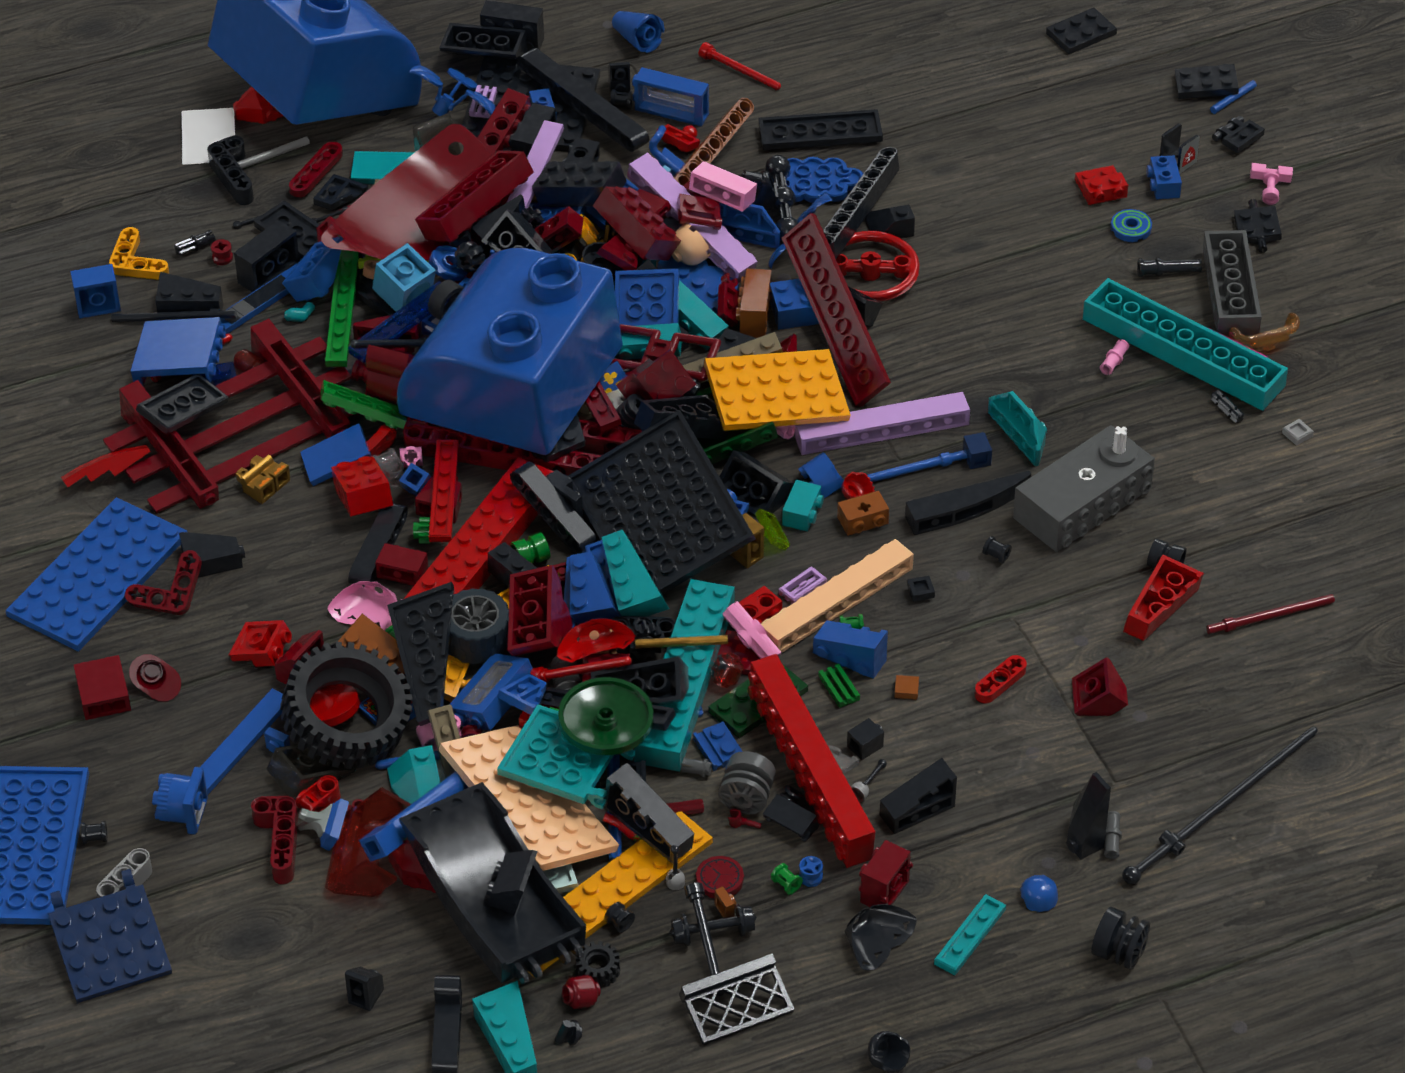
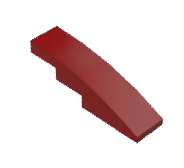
[61,445,151,487]

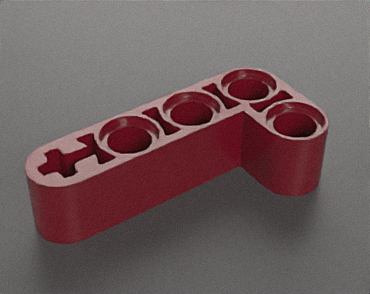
[251,796,298,884]

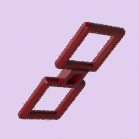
[611,324,721,381]

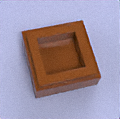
[894,675,919,699]

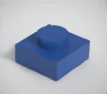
[264,727,291,757]

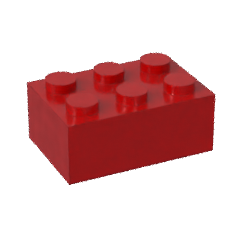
[331,456,393,517]

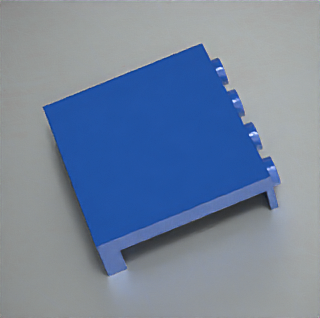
[131,317,226,387]

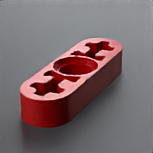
[975,655,1027,703]

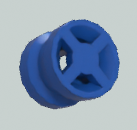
[799,856,823,887]

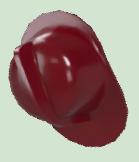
[129,654,181,701]

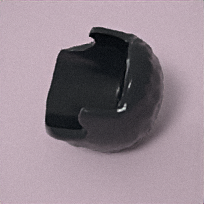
[868,1031,911,1073]

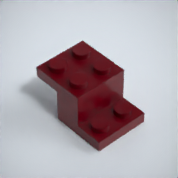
[615,349,697,400]

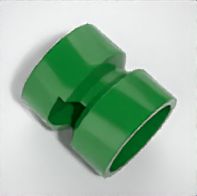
[510,532,551,564]

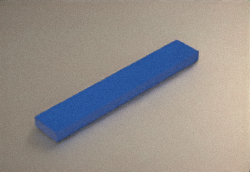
[201,688,283,794]

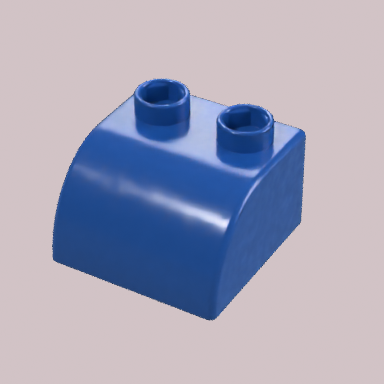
[208,0,422,125]
[397,248,623,455]

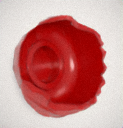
[842,472,875,500]

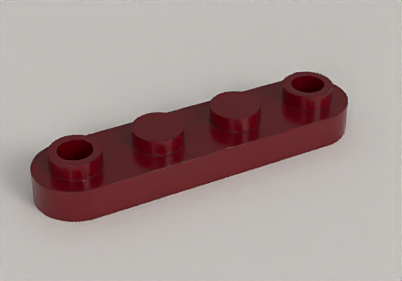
[289,142,343,197]

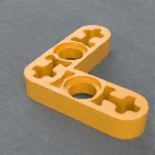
[109,227,169,280]

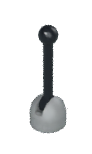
[851,759,887,802]
[666,845,685,890]

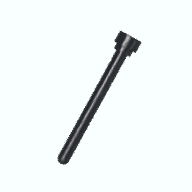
[350,335,429,349]
[684,882,724,996]

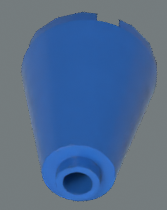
[612,11,665,53]

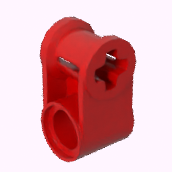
[295,775,341,812]

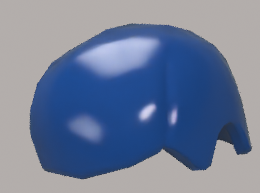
[1020,875,1058,912]

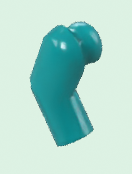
[284,302,315,322]

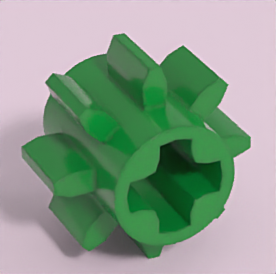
[413,517,431,544]

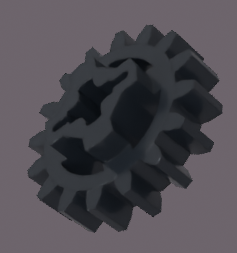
[616,621,665,663]

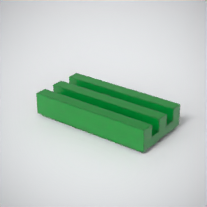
[818,664,860,708]

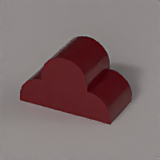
[366,345,414,405]
[508,565,573,656]

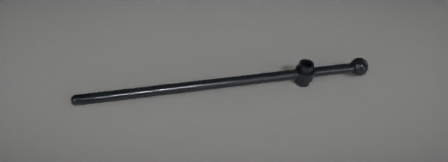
[1122,726,1318,885]

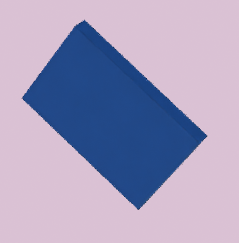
[300,423,372,486]

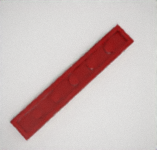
[429,440,459,542]

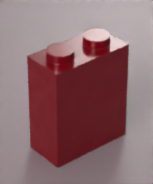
[73,655,131,720]

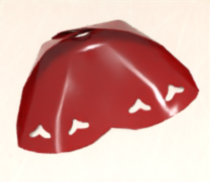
[557,619,635,663]

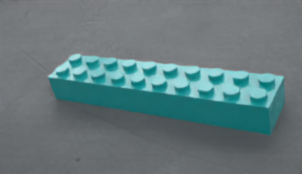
[1083,278,1288,411]
[634,579,735,772]

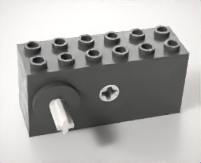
[1013,425,1155,552]

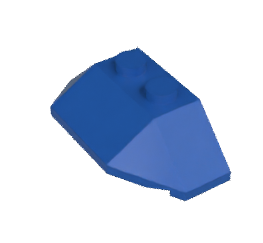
[720,203,780,249]

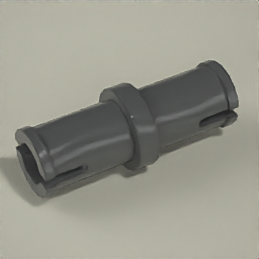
[1104,811,1122,859]

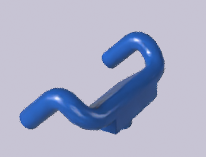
[649,125,684,177]

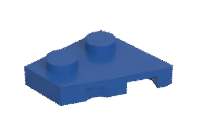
[498,674,547,715]

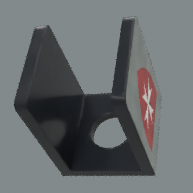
[1160,123,1200,174]

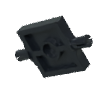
[1234,199,1282,253]

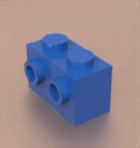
[1146,155,1182,199]

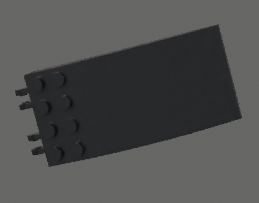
[399,782,586,985]

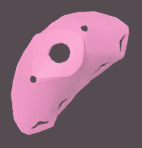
[327,581,397,630]

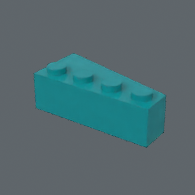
[472,981,537,1073]

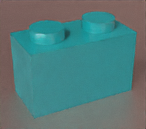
[782,480,824,532]

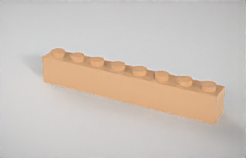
[761,539,914,652]

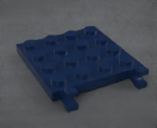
[48,869,172,1003]

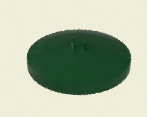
[558,677,653,755]

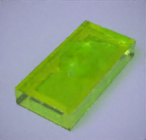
[755,509,790,550]

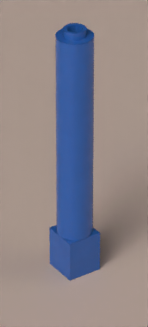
[359,771,469,862]

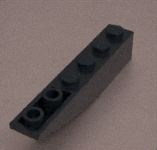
[905,471,1031,535]

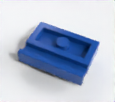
[693,722,743,771]

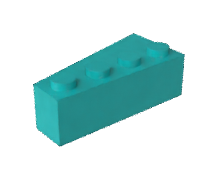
[679,280,729,351]
[602,530,670,617]

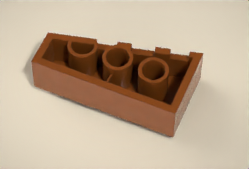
[736,269,771,338]
[338,613,410,693]

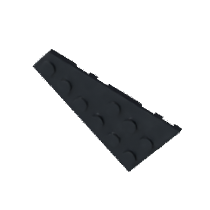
[387,582,454,726]

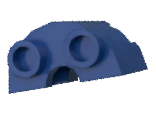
[798,452,844,498]

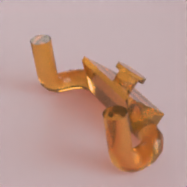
[1227,313,1300,350]

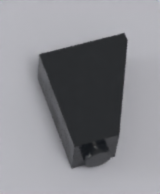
[179,532,245,578]

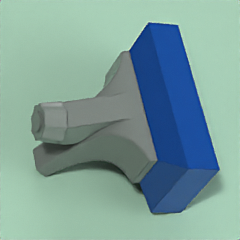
[298,798,349,851]

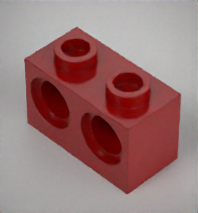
[739,586,782,624]

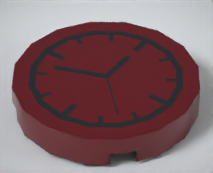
[696,856,744,898]

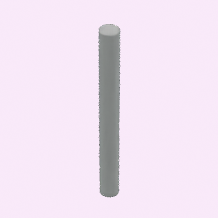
[237,136,310,169]

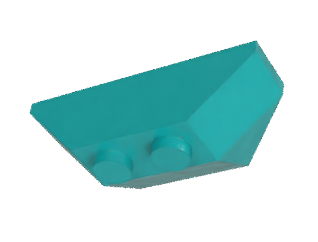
[988,391,1047,467]

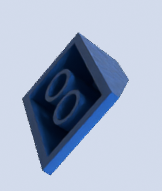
[282,236,344,302]

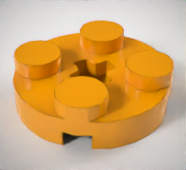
[578,214,604,246]

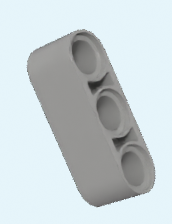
[96,848,152,898]

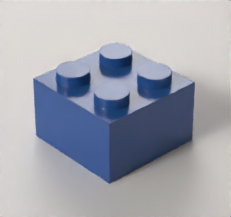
[70,264,121,319]
[769,279,819,330]

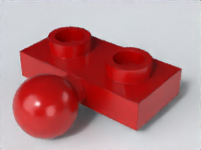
[656,124,700,152]

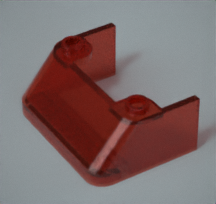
[325,787,411,897]

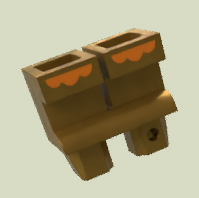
[236,454,291,504]

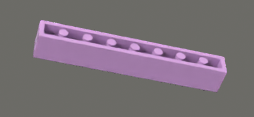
[627,153,757,284]
[795,392,970,455]

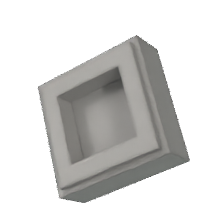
[1282,419,1314,446]

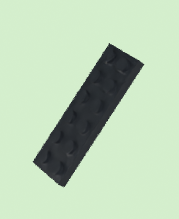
[758,109,883,150]

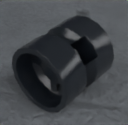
[1147,538,1187,568]

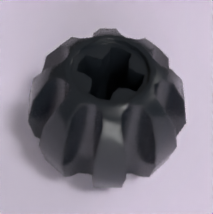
[454,241,486,273]

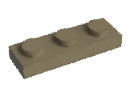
[427,704,460,779]

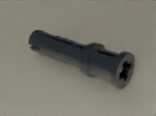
[1137,258,1202,277]

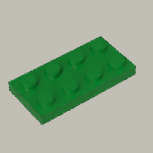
[321,380,406,429]

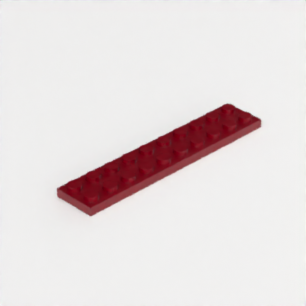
[782,213,891,407]

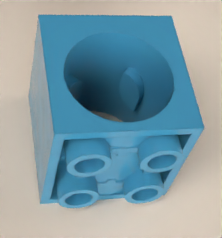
[372,243,436,313]

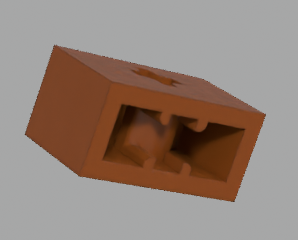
[837,491,889,536]

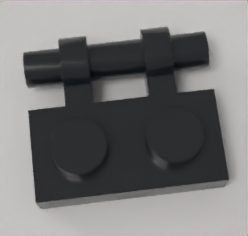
[1212,116,1265,154]

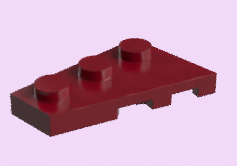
[596,233,638,271]

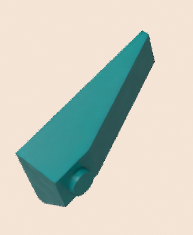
[387,745,440,809]

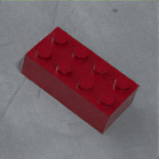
[593,186,681,261]

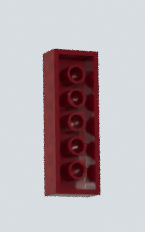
[415,150,534,242]

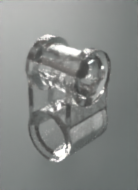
[372,448,405,489]

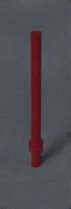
[1206,594,1335,634]

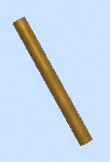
[635,635,728,649]

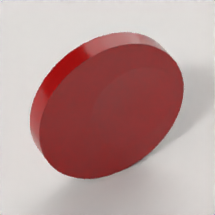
[310,684,360,727]

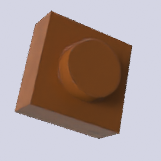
[715,887,736,918]

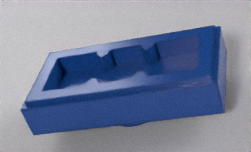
[529,88,557,119]

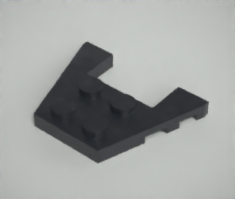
[531,413,585,462]

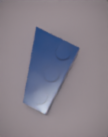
[570,552,621,625]
[813,620,888,679]

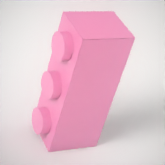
[689,161,757,212]

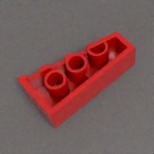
[1123,555,1204,641]

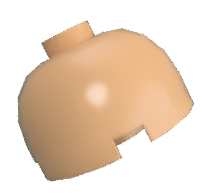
[672,224,711,266]

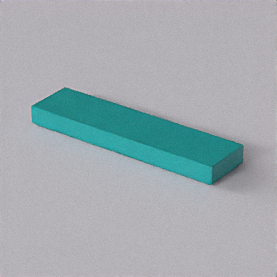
[934,894,1006,975]

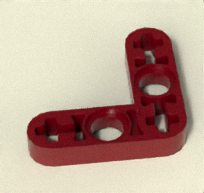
[125,550,202,615]

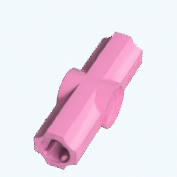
[722,601,782,659]

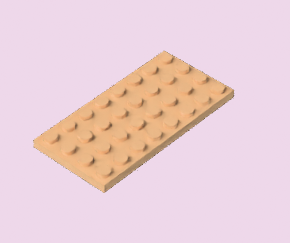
[439,725,619,871]

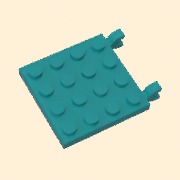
[497,704,636,809]

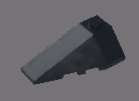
[1066,772,1111,860]

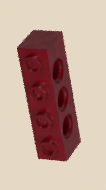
[478,88,531,156]
[534,206,584,253]

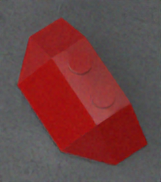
[233,86,283,124]

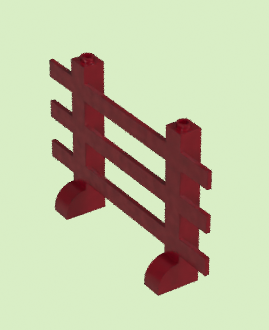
[103,319,360,514]

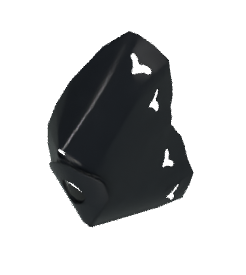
[844,904,917,970]

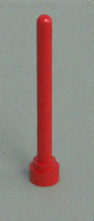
[698,42,781,90]
[530,656,632,683]

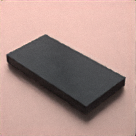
[136,374,229,435]

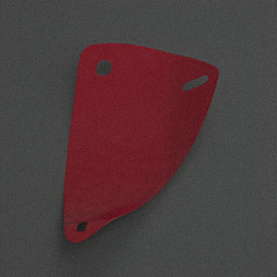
[321,124,510,261]

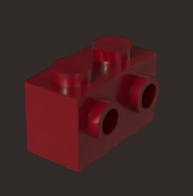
[375,543,428,586]

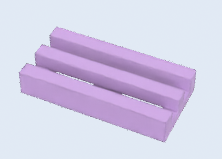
[469,85,497,118]
[779,566,827,604]

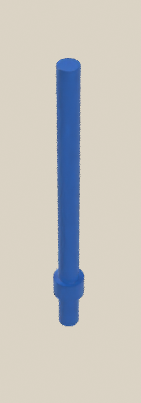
[841,450,967,488]

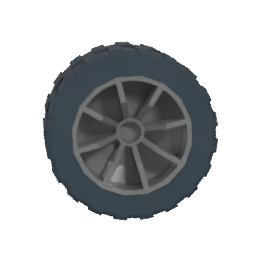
[448,588,509,664]

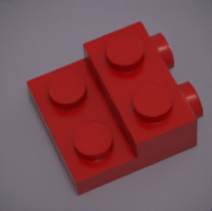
[1075,165,1128,205]
[229,620,292,667]

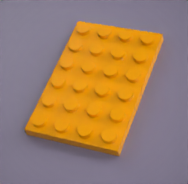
[704,349,851,431]

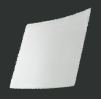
[182,108,235,165]

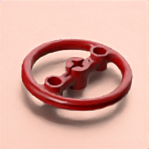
[836,231,919,302]

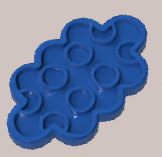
[772,157,864,203]
[657,256,739,314]

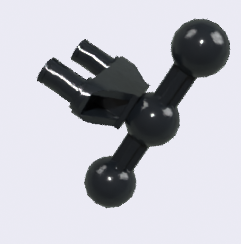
[741,155,798,241]

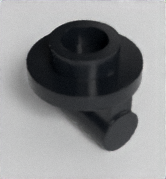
[555,1020,582,1045]

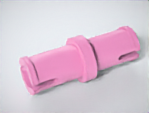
[1100,339,1129,375]

